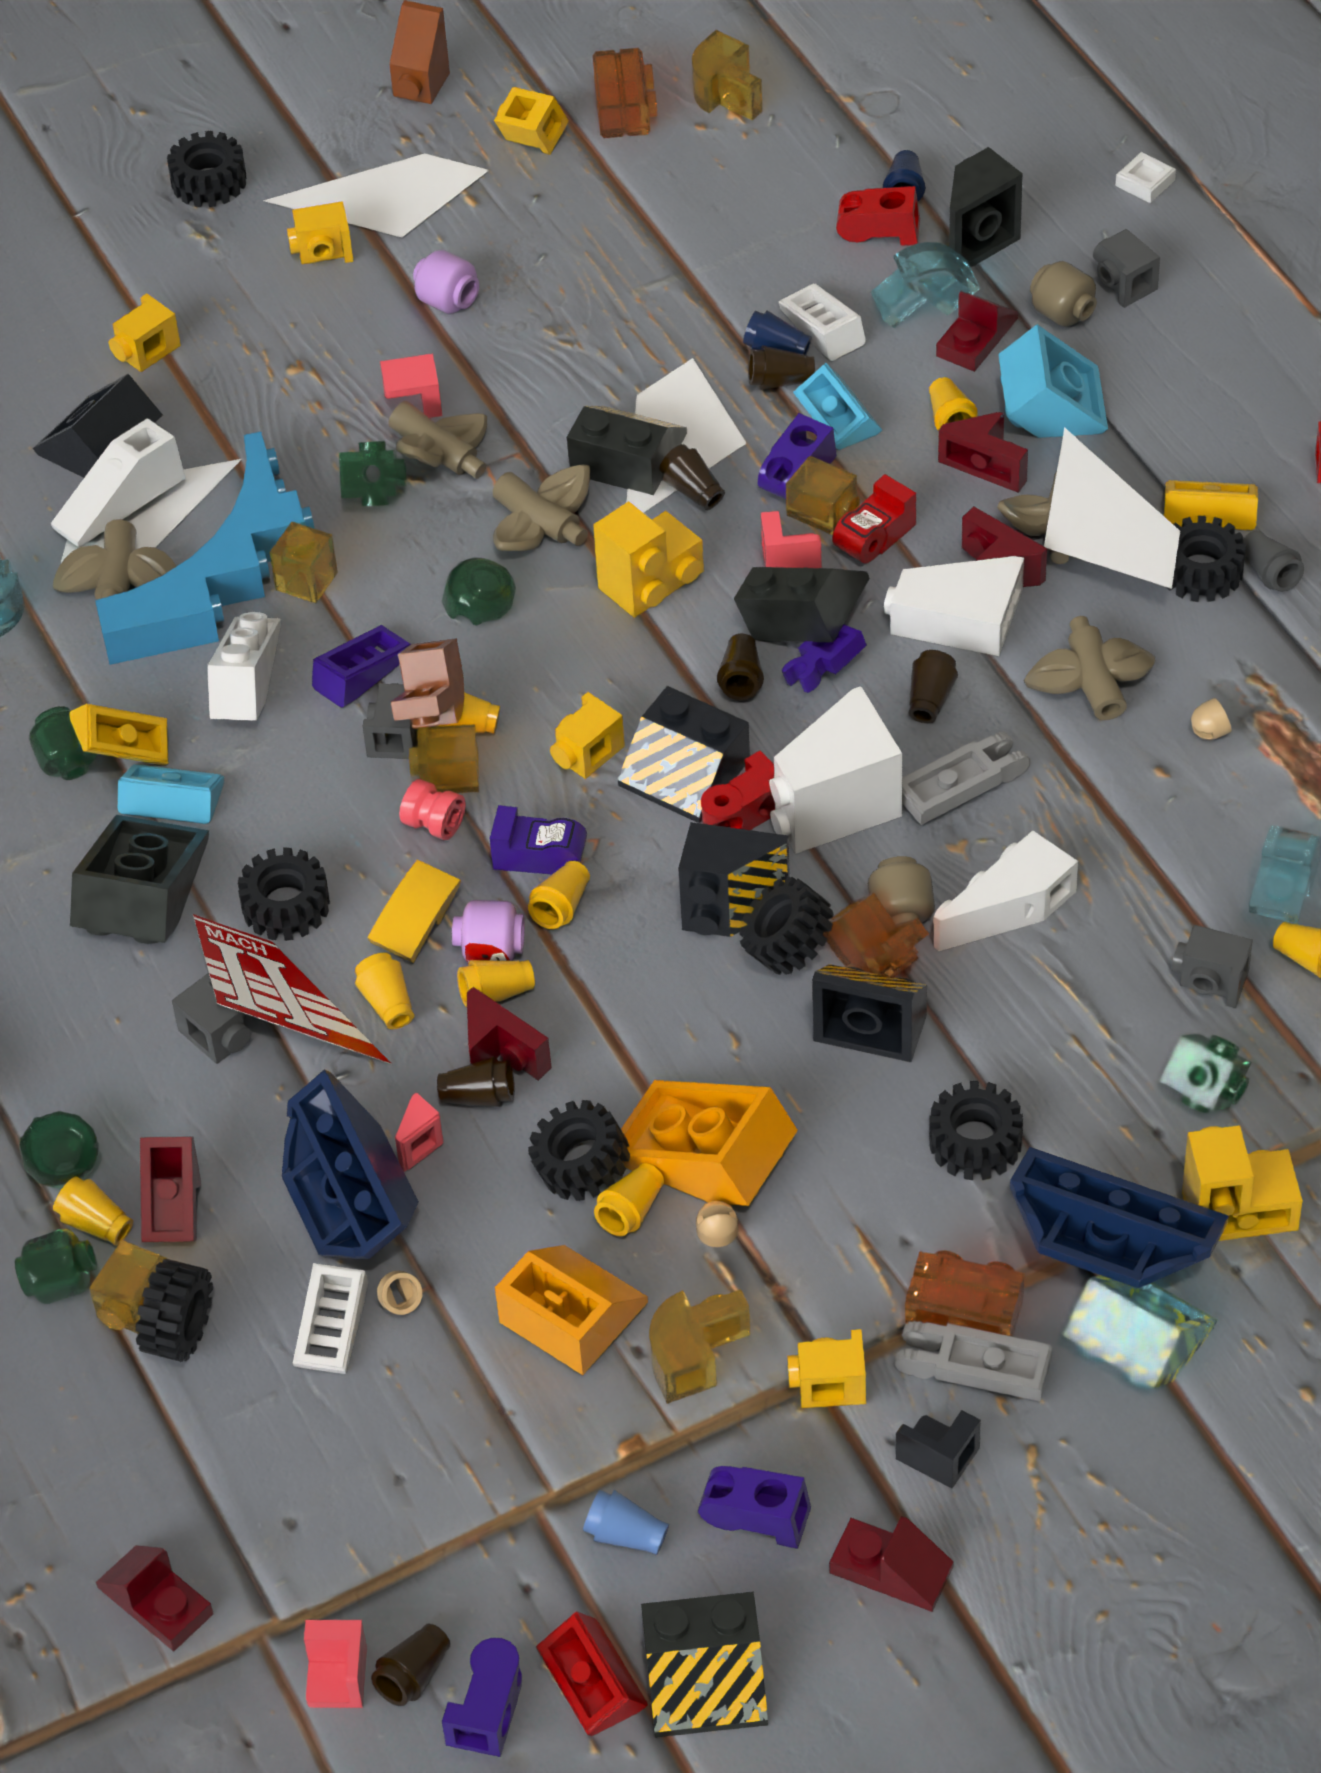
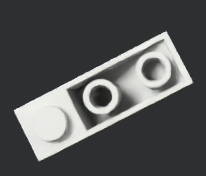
[51,418,186,547]
[208,612,281,721]
[933,830,1078,951]

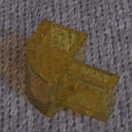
[692,30,763,121]
[649,1289,750,1404]

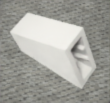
[884,556,1024,656]

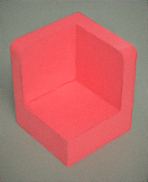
[380,353,442,418]
[761,511,822,568]
[304,1620,367,1708]

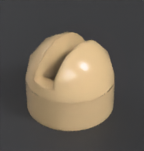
[1191,698,1232,740]
[696,1201,738,1247]
[377,1270,422,1315]

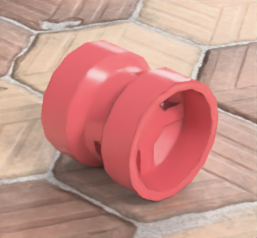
[399,779,466,840]

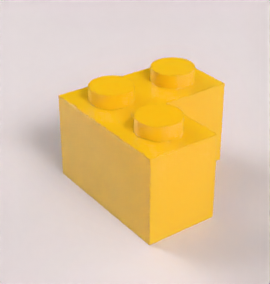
[593,501,704,618]
[1182,1125,1303,1241]

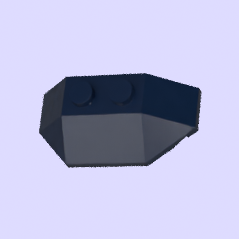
[282,1069,419,1259]
[1009,1147,1229,1288]

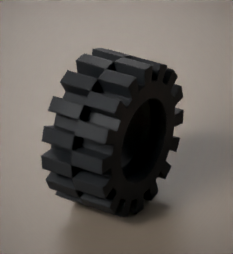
[167,131,247,207]
[1168,516,1246,602]
[238,847,330,941]
[739,877,834,975]
[929,1081,1023,1180]
[528,1100,630,1201]
[136,1259,213,1362]

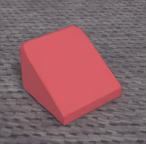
[395,1093,444,1172]

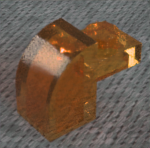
[823,893,929,978]

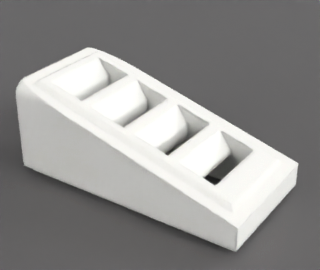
[779,283,866,361]
[293,1263,369,1374]

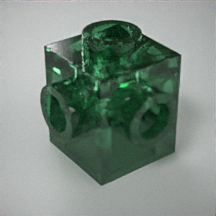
[339,441,407,506]
[1160,1034,1252,1113]

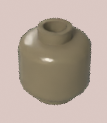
[1030,261,1097,327]
[867,856,935,934]

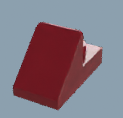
[936,291,1018,372]
[938,412,1028,493]
[962,506,1047,587]
[467,987,552,1081]
[140,1136,201,1242]
[829,1516,954,1612]
[96,1545,214,1652]

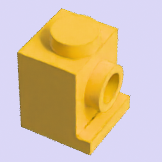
[494,87,569,155]
[287,201,354,264]
[108,293,181,372]
[550,692,625,779]
[787,1329,866,1408]

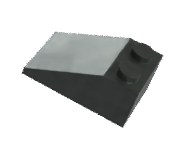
[70,815,209,944]

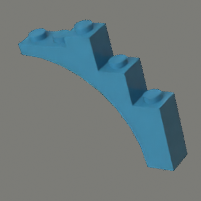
[95,432,315,665]

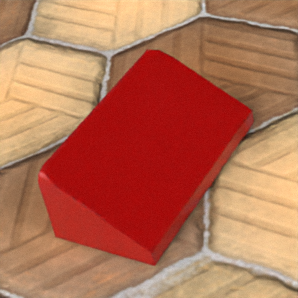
[536,1611,648,1736]

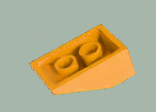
[621,1080,798,1206]

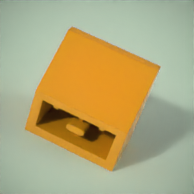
[495,1245,648,1375]

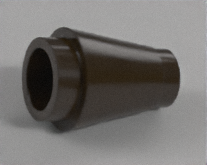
[748,345,815,390]
[659,444,725,510]
[717,633,764,700]
[908,650,958,724]
[437,1056,515,1107]
[371,1623,451,1706]

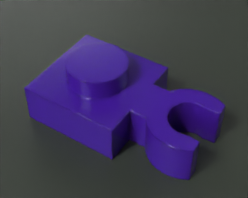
[782,624,867,693]

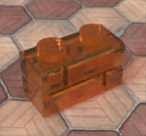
[592,48,657,138]
[905,1250,1025,1337]

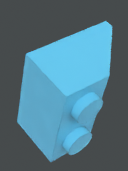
[998,324,1108,438]

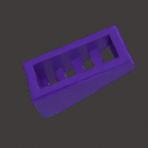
[312,625,411,708]

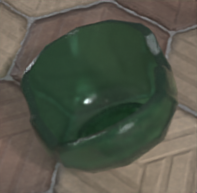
[442,557,516,626]
[19,1111,99,1189]

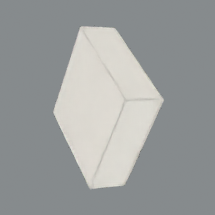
[1115,152,1176,203]

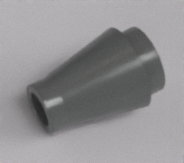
[1243,530,1304,592]

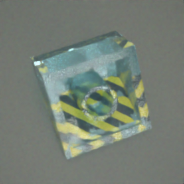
[1063,1275,1218,1389]

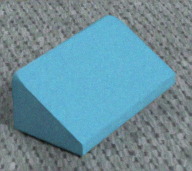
[793,363,882,450]
[118,764,224,824]

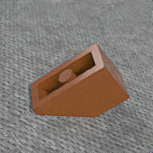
[389,0,450,104]

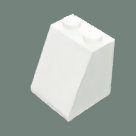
[769,686,902,854]

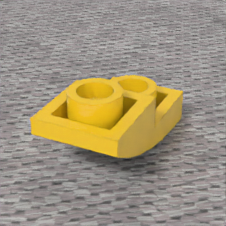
[367,859,462,963]

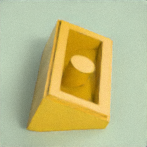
[1164,480,1258,530]
[69,704,168,765]

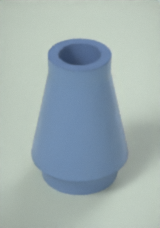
[583,1490,669,1555]

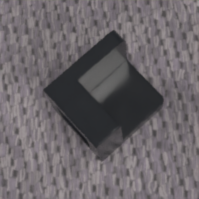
[896,1410,981,1489]

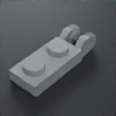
[902,731,1031,825]
[894,1320,1053,1401]

